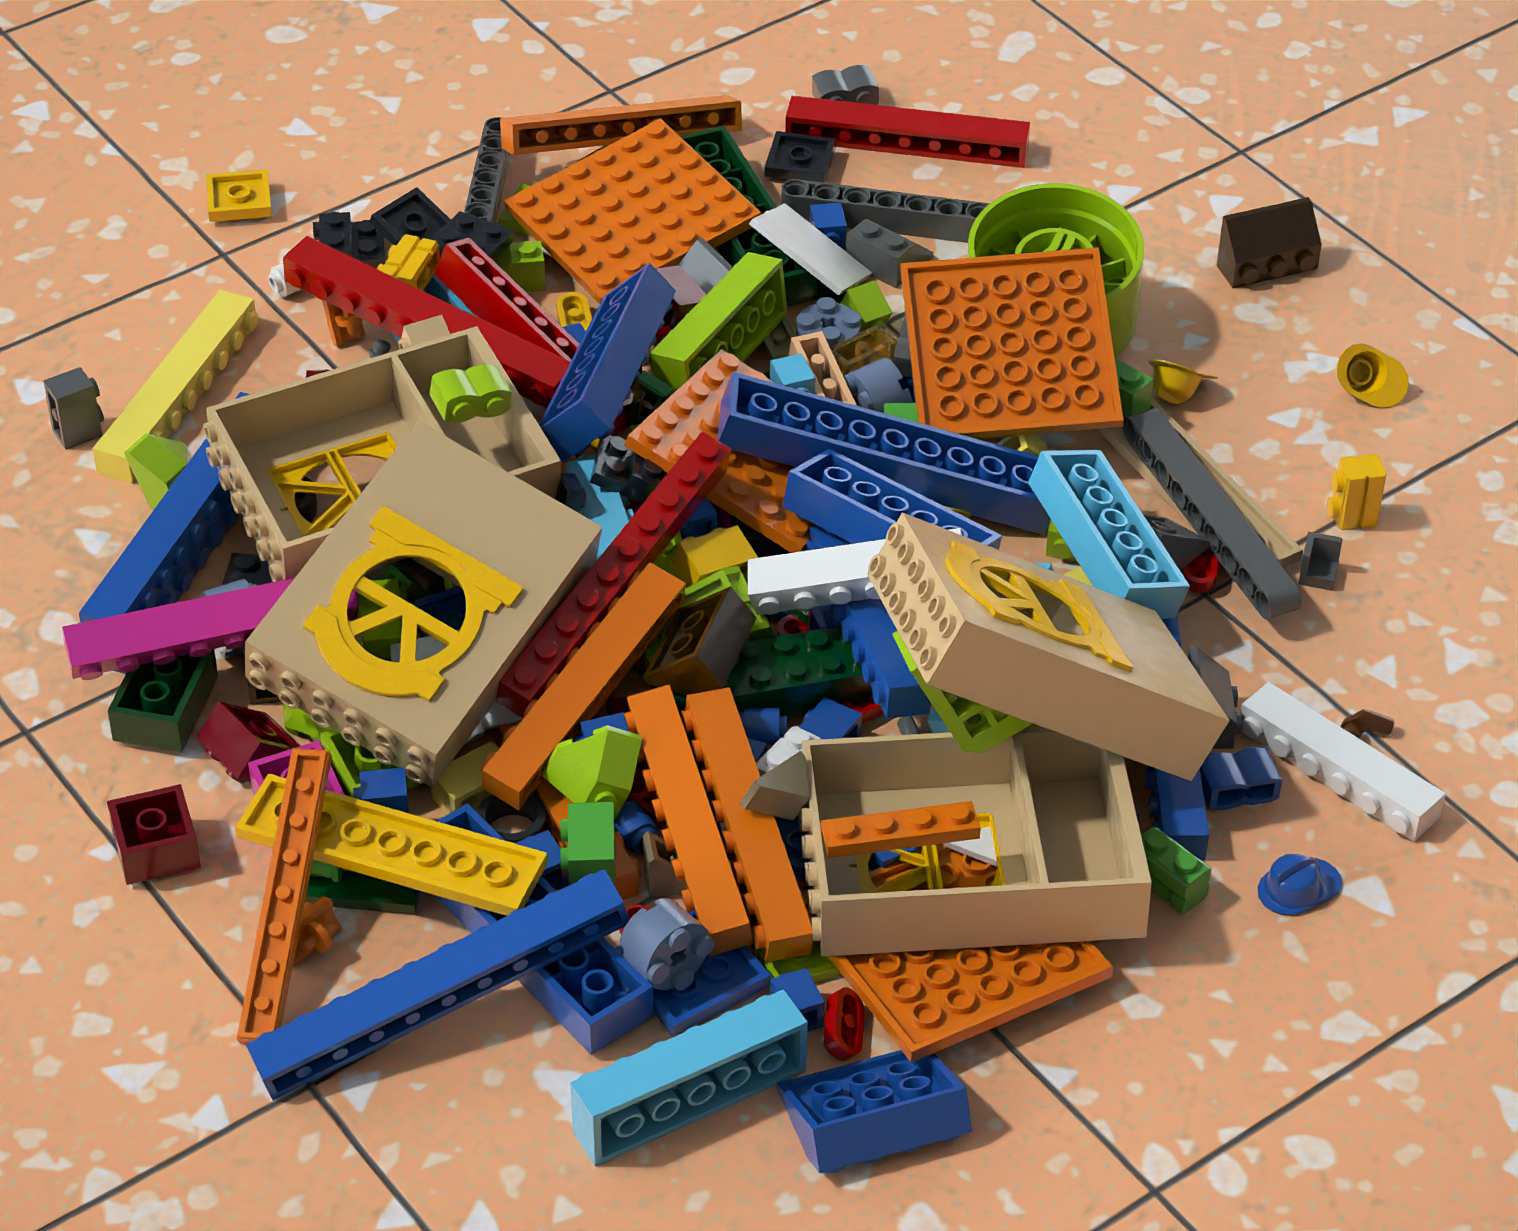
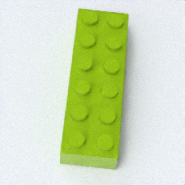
[649,252,788,395]

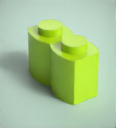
[430,364,512,423]

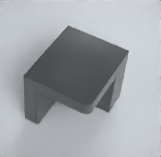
[1298,531,1343,591]

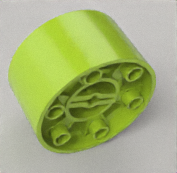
[968,183,1144,358]

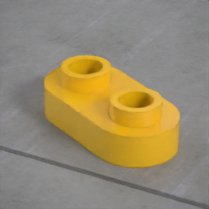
[556,292,592,332]

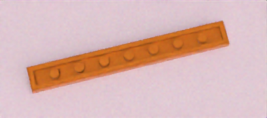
[236,748,332,1044]

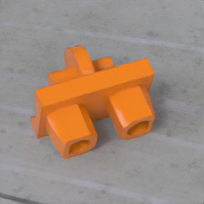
[322,300,366,347]
[293,896,343,967]

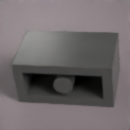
[43,367,104,450]

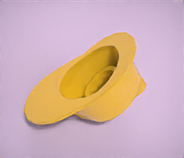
[1336,343,1409,408]
[1148,359,1218,404]

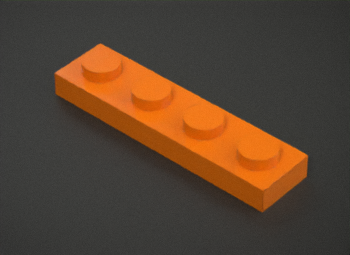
[821,801,981,858]

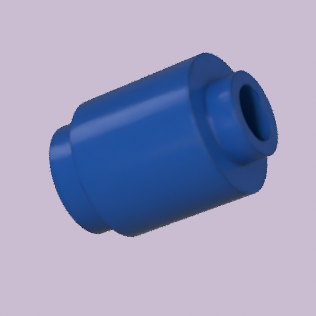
[738,708,787,745]
[614,801,660,856]

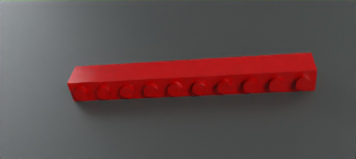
[283,236,570,408]
[497,431,731,719]

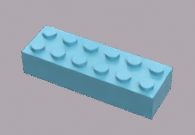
[1028,450,1190,619]
[570,989,808,1166]

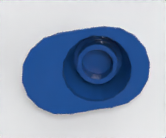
[1257,854,1342,915]

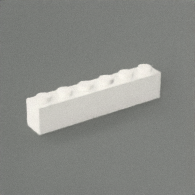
[748,528,963,615]
[1241,682,1446,842]

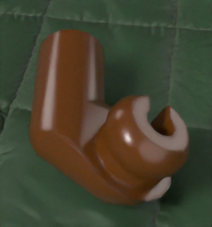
[1340,709,1395,738]

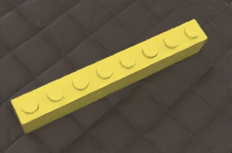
[93,289,258,484]

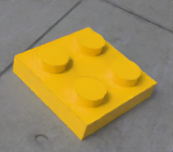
[206,169,272,222]

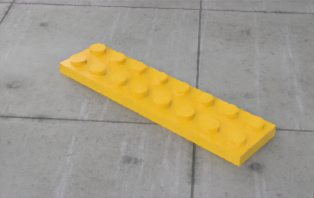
[235,773,548,916]

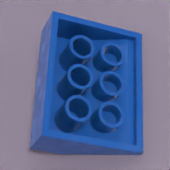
[776,1050,972,1174]

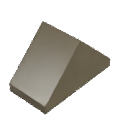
[739,751,809,820]
[643,831,687,899]

